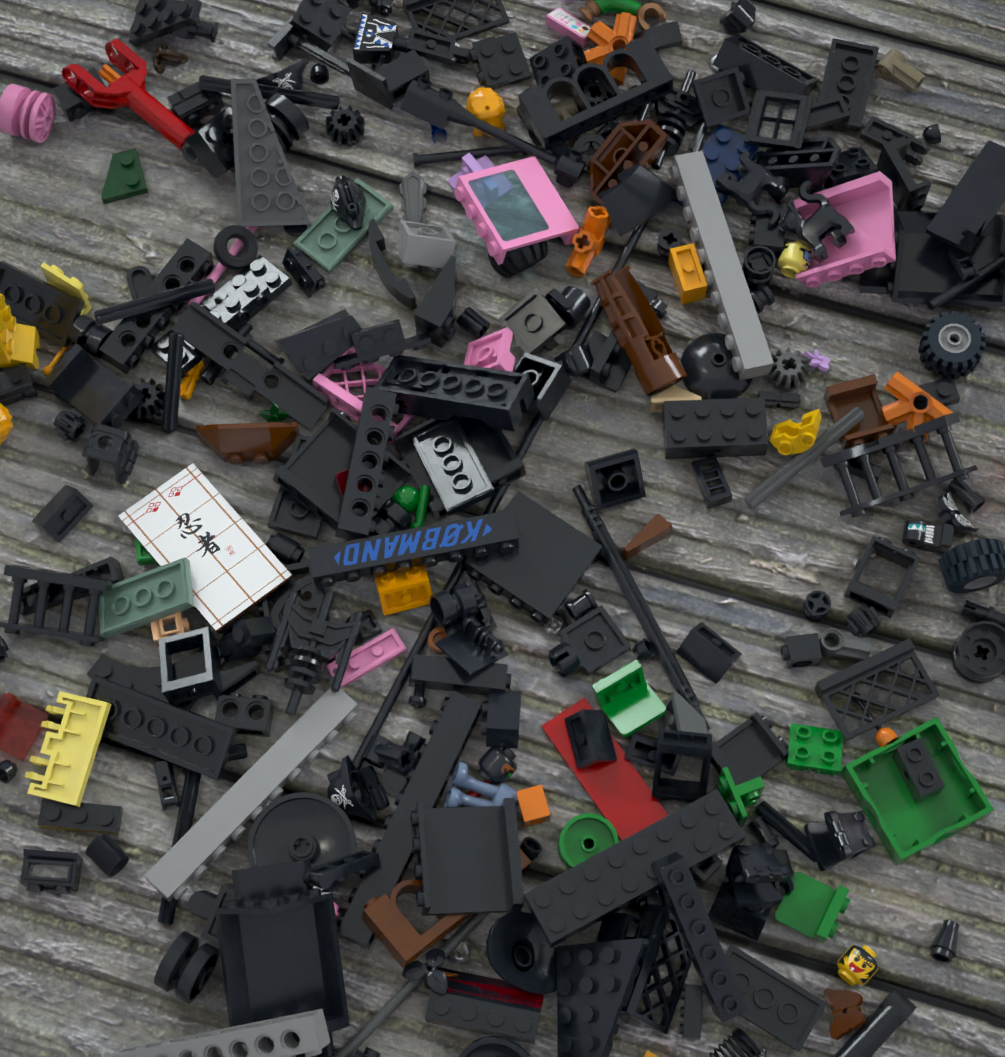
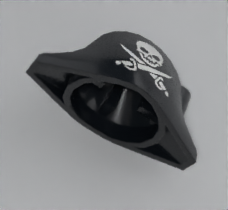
[256,57,309,90]
[330,175,367,231]
[327,755,377,822]

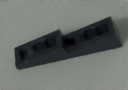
[20,557,124,616]

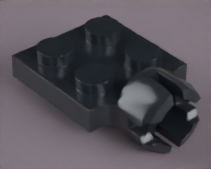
[548,605,631,677]

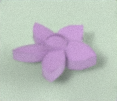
[803,349,831,372]

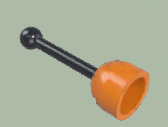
[851,692,899,747]

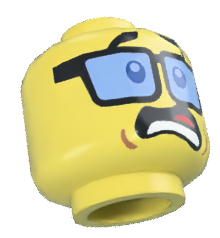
[778,241,813,279]

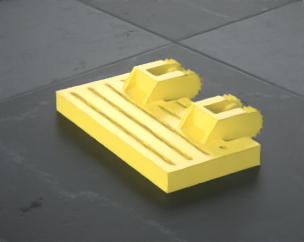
[24,691,111,807]

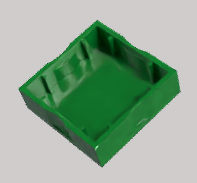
[841,717,994,866]

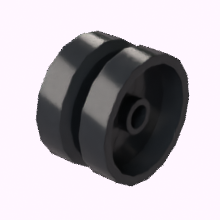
[154,931,220,1004]

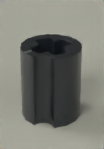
[457,307,490,339]

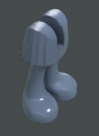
[444,762,519,818]

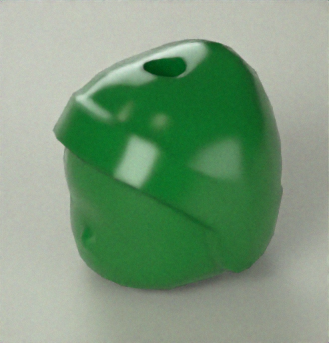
[391,486,420,514]

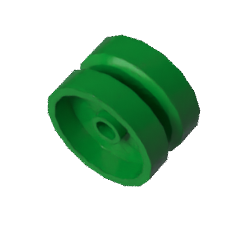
[557,813,619,870]

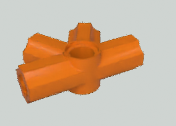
[584,12,637,87]
[565,206,612,278]
[881,371,954,441]

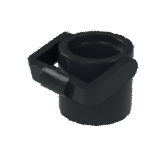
[545,286,591,330]

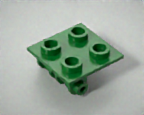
[786,723,843,777]

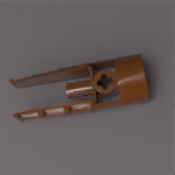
[591,265,687,397]

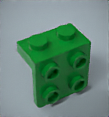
[592,660,667,737]
[774,872,851,944]

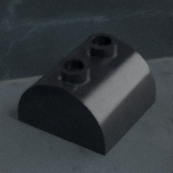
[585,448,646,510]

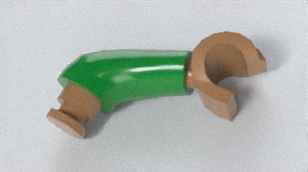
[579,0,666,31]

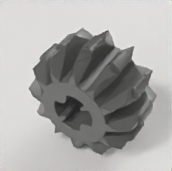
[768,347,809,391]

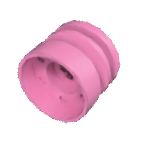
[0,84,56,143]

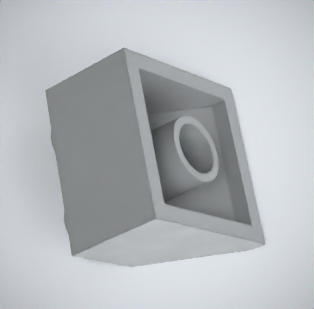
[398,220,456,271]

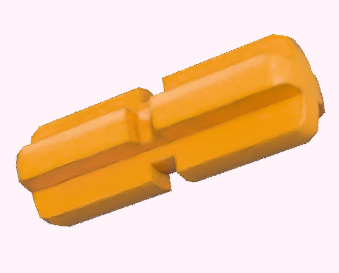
[180,361,205,400]

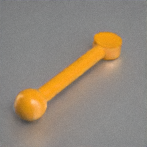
[43,343,72,375]

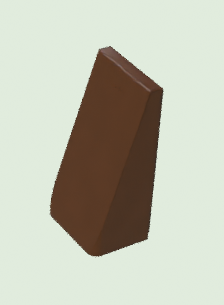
[623,513,673,560]

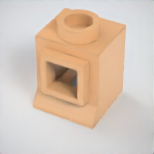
[150,612,191,648]

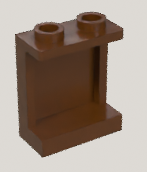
[824,374,894,450]

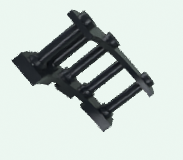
[821,412,978,518]

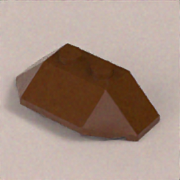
[589,119,669,207]
[196,422,300,465]

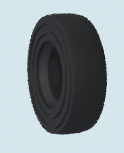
[213,225,258,269]

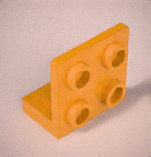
[374,565,432,616]

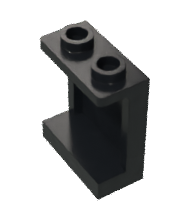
[877,136,931,211]
[710,711,789,786]

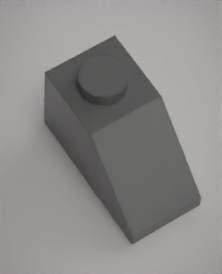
[662,692,709,734]

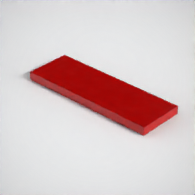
[541,697,668,841]

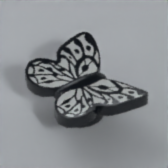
[938,490,979,532]

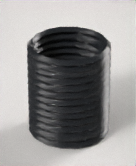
[85,833,130,877]

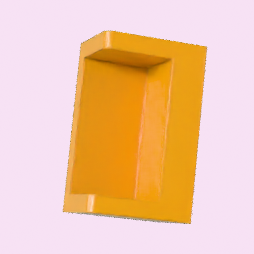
[668,243,708,304]

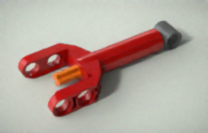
[62,39,200,165]

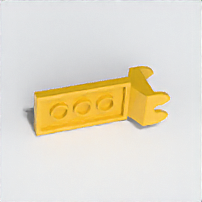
[0,293,41,370]

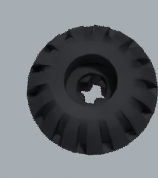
[488,223,548,278]

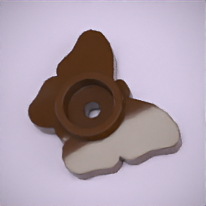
[824,988,866,1040]

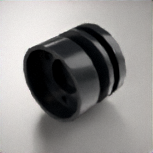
[264,93,309,154]
[950,621,1005,684]

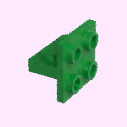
[716,767,765,828]

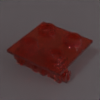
[0,692,50,761]

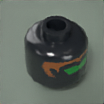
[478,747,517,785]

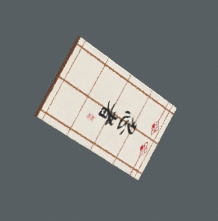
[118,463,292,633]

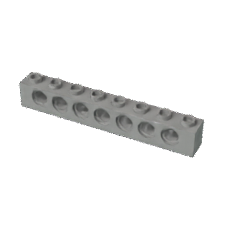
[109,1009,331,1057]

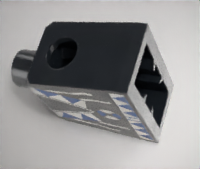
[353,13,408,64]

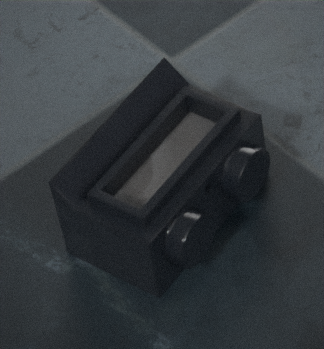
[20,849,83,894]

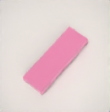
[326,628,407,688]

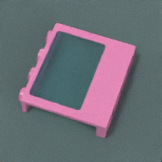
[454,156,579,265]

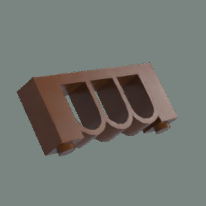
[362,848,531,969]

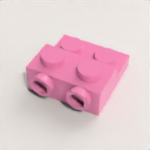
[464,327,515,372]

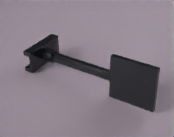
[267,14,394,110]

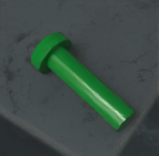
[410,485,431,529]

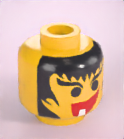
[837,945,878,987]

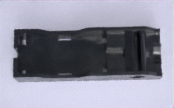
[374,355,535,432]

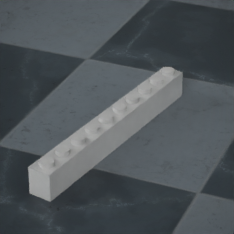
[670,151,774,380]
[144,687,358,903]

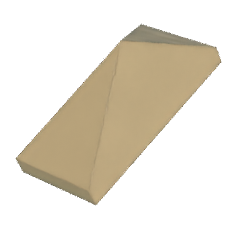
[650,385,702,412]

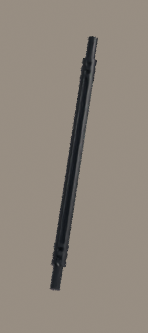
[572,485,711,731]

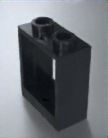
[844,536,920,619]
[158,627,222,704]
[652,729,712,803]

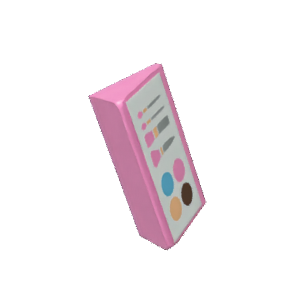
[546,7,591,48]

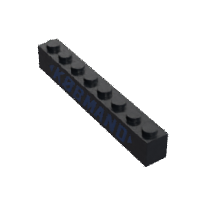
[308,509,519,587]

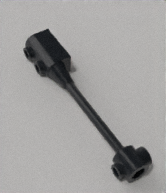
[400,77,586,188]

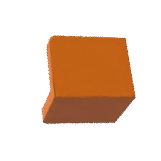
[517,784,550,828]

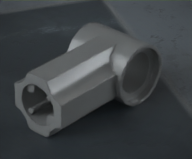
[819,628,872,661]

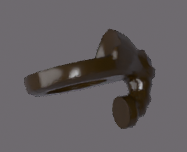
[152,44,189,74]

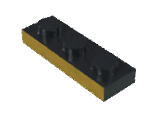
[38,799,123,835]

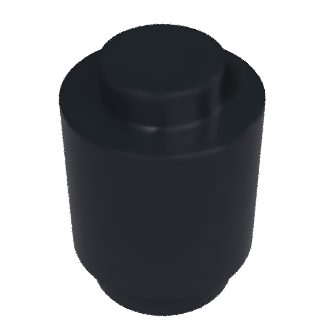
[266,532,305,565]

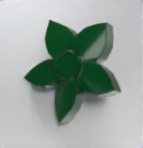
[259,402,290,423]

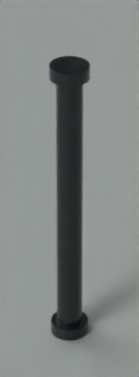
[413,141,528,168]

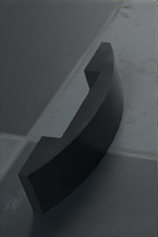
[369,219,417,310]

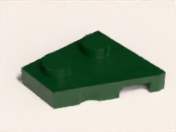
[101,148,148,204]

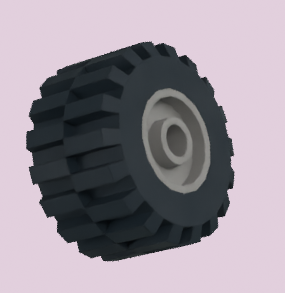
[918,311,986,380]
[939,538,1005,593]

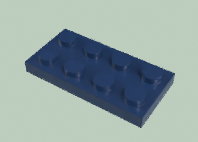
[673,124,760,207]

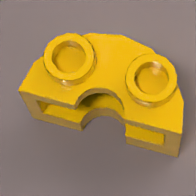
[769,409,822,455]

